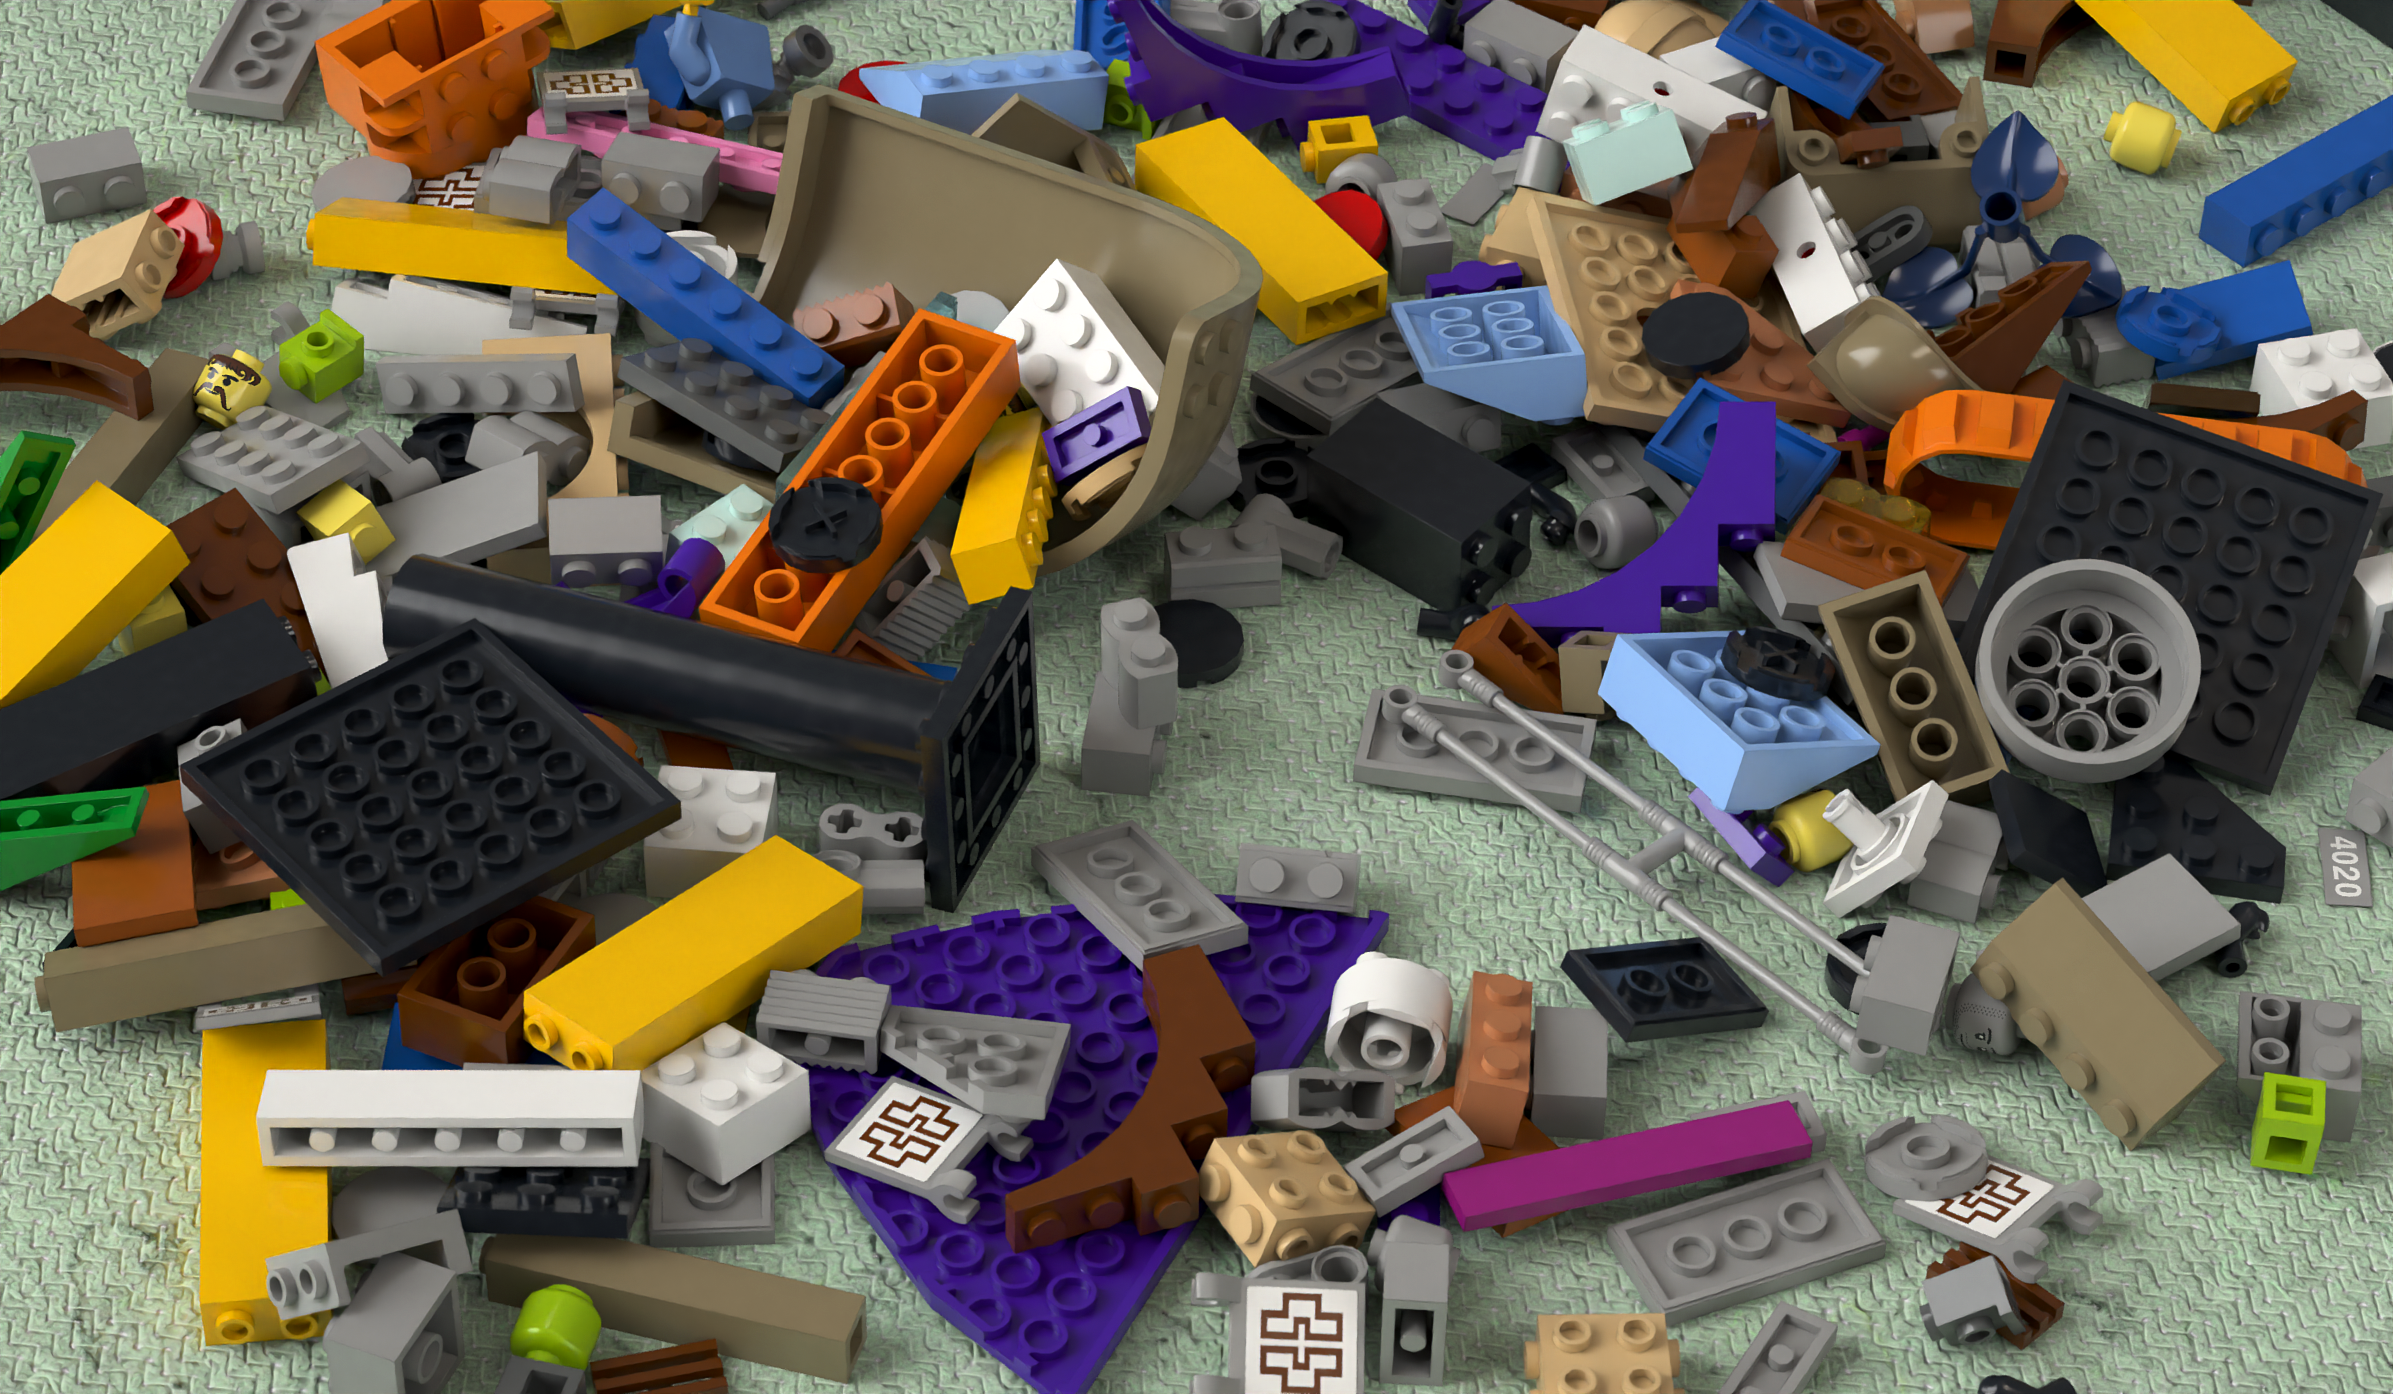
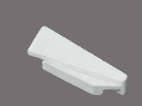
[331,274,588,355]
[287,532,390,689]

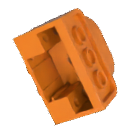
[314,0,555,179]

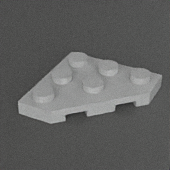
[880,1005,1071,1123]

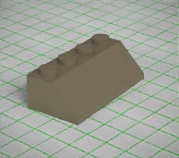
[1818,570,2010,807]
[1970,878,2227,1151]

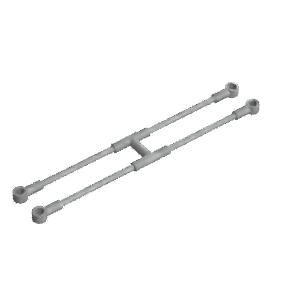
[1382,650,1944,1075]

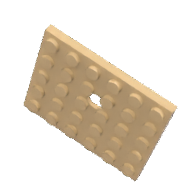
[1526,194,1838,443]

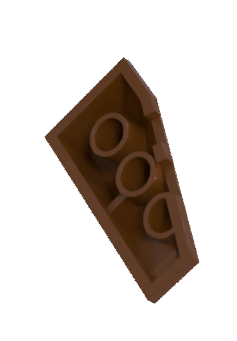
[1667,112,1781,234]
[1927,261,2092,394]

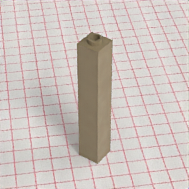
[28,348,209,547]
[35,904,417,1032]
[479,1234,867,1384]

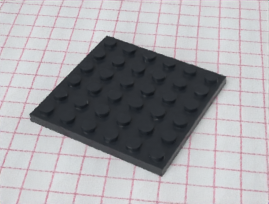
[1957,379,2383,796]
[179,618,682,977]

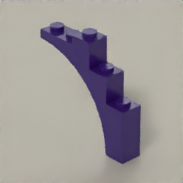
[1107,0,1412,154]
[1492,401,1776,648]

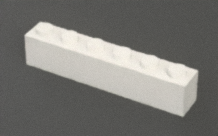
[256,1070,645,1167]

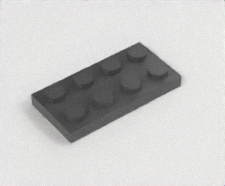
[617,338,835,473]

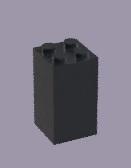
[1306,398,1533,612]

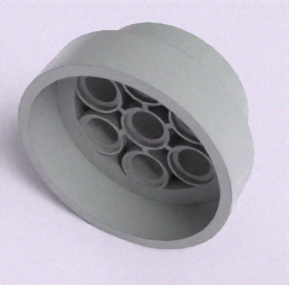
[1974,559,2201,783]

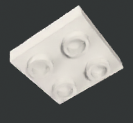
[1823,780,1949,918]

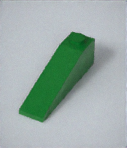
[0,430,76,575]
[0,786,149,891]

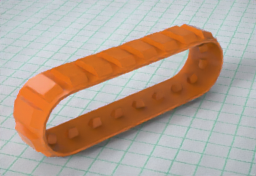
[1883,390,2368,550]

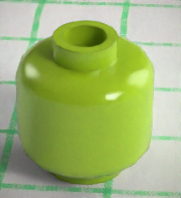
[510,1284,602,1370]

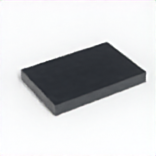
[1560,937,1769,1043]

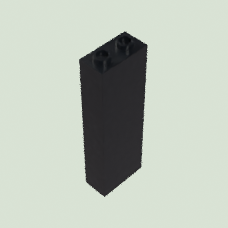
[0,598,322,801]

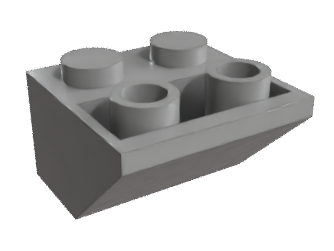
[2236,991,2362,1142]

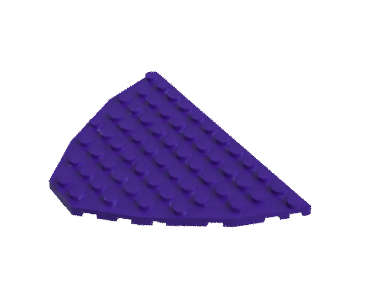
[792,894,1389,1394]

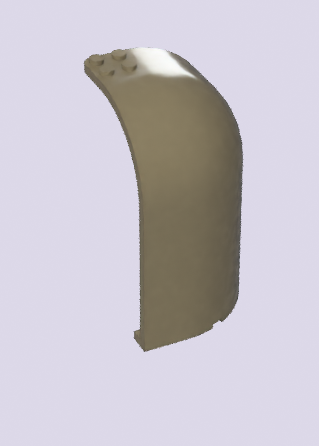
[607,84,1263,577]

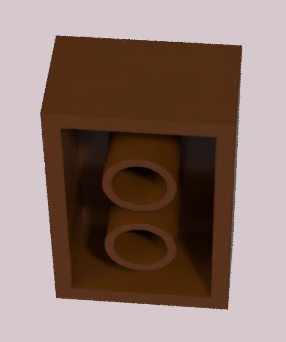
[397,895,596,1067]

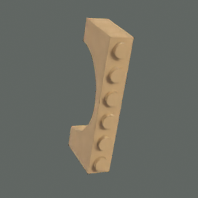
[482,333,629,588]

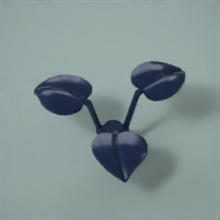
[1881,110,2122,329]

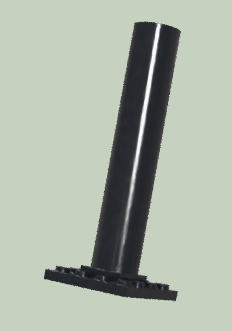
[382,553,1041,913]

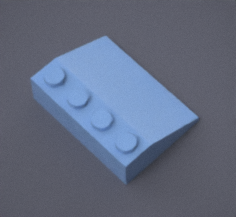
[859,50,1109,135]
[1390,285,1587,425]
[1598,630,1881,814]

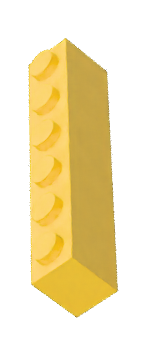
[950,407,1058,605]

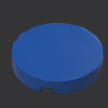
[2115,286,2222,364]

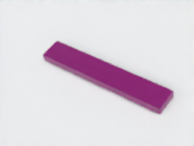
[1442,1100,1813,1232]

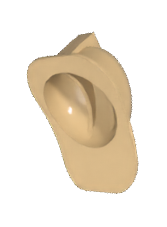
[1594,0,1730,60]

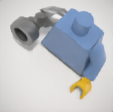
[664,0,834,131]

